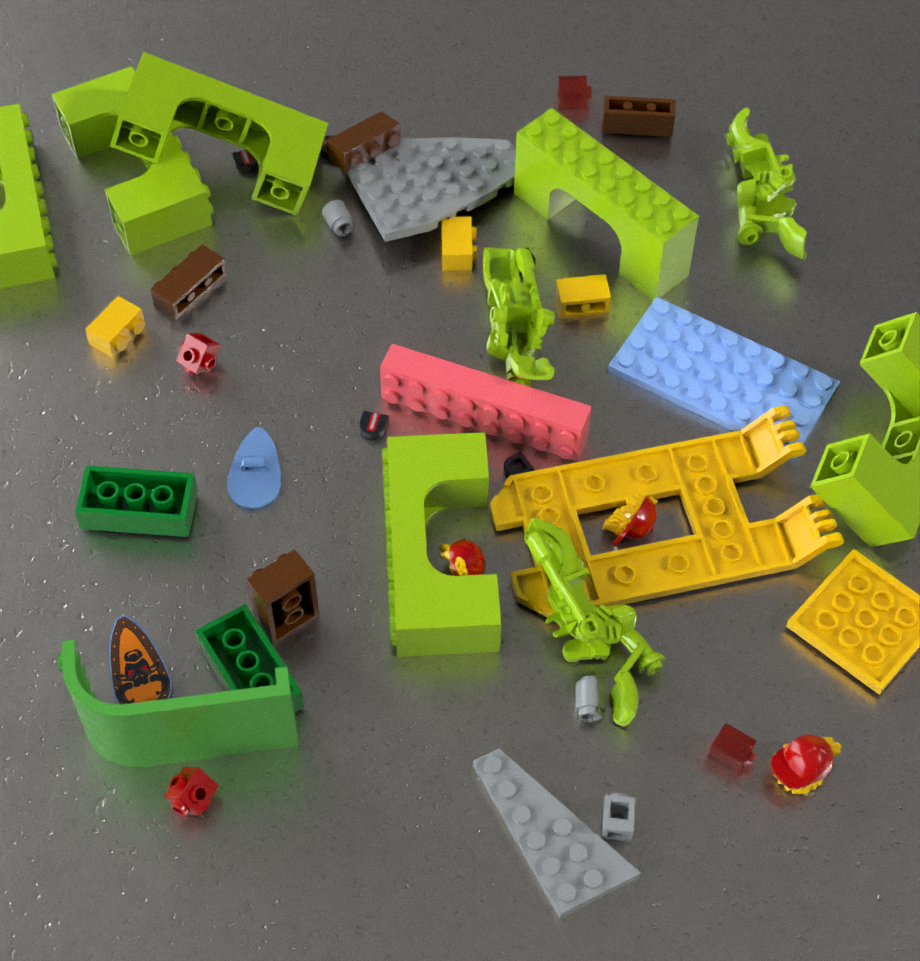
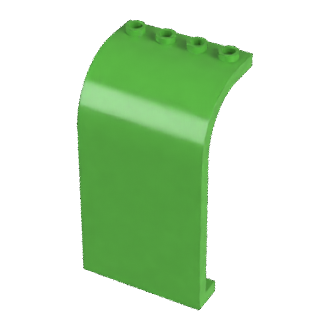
[57,639,299,767]

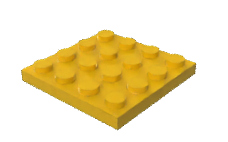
[786,549,920,695]

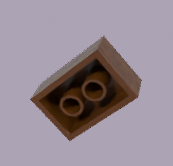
[246,549,320,645]

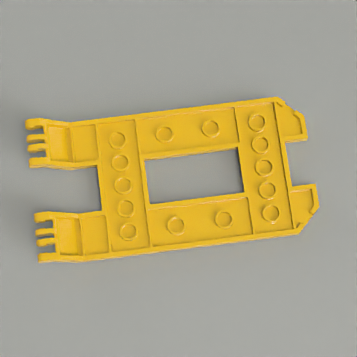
[490,406,844,617]

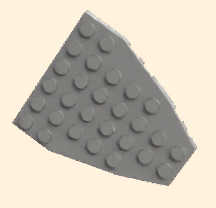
[346,137,516,242]

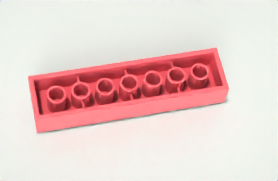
[380,344,592,461]

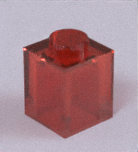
[557,76,592,110]
[707,723,757,776]

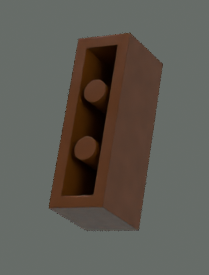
[602,95,675,137]
[326,111,401,173]
[150,244,227,320]

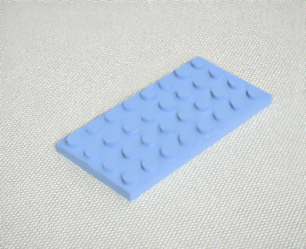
[608,297,840,460]

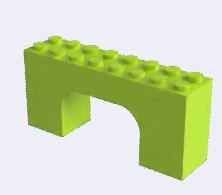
[110,52,328,216]
[52,66,214,255]
[0,103,58,289]
[514,108,699,301]
[810,312,920,547]
[382,432,501,657]

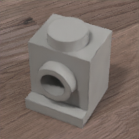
[601,793,636,843]

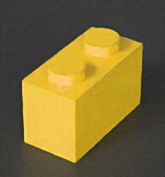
[442,217,477,270]
[555,274,611,319]
[85,296,145,358]

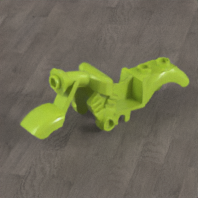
[726,107,807,260]
[483,247,555,387]
[524,518,667,726]

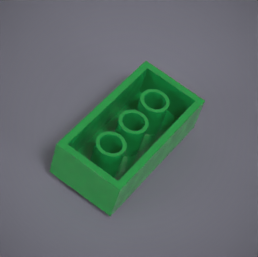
[75,465,198,537]
[195,604,304,712]

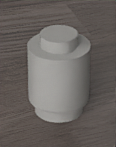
[322,200,354,236]
[576,676,605,721]

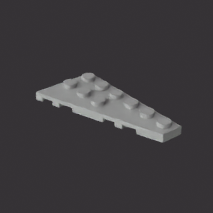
[473,748,641,918]

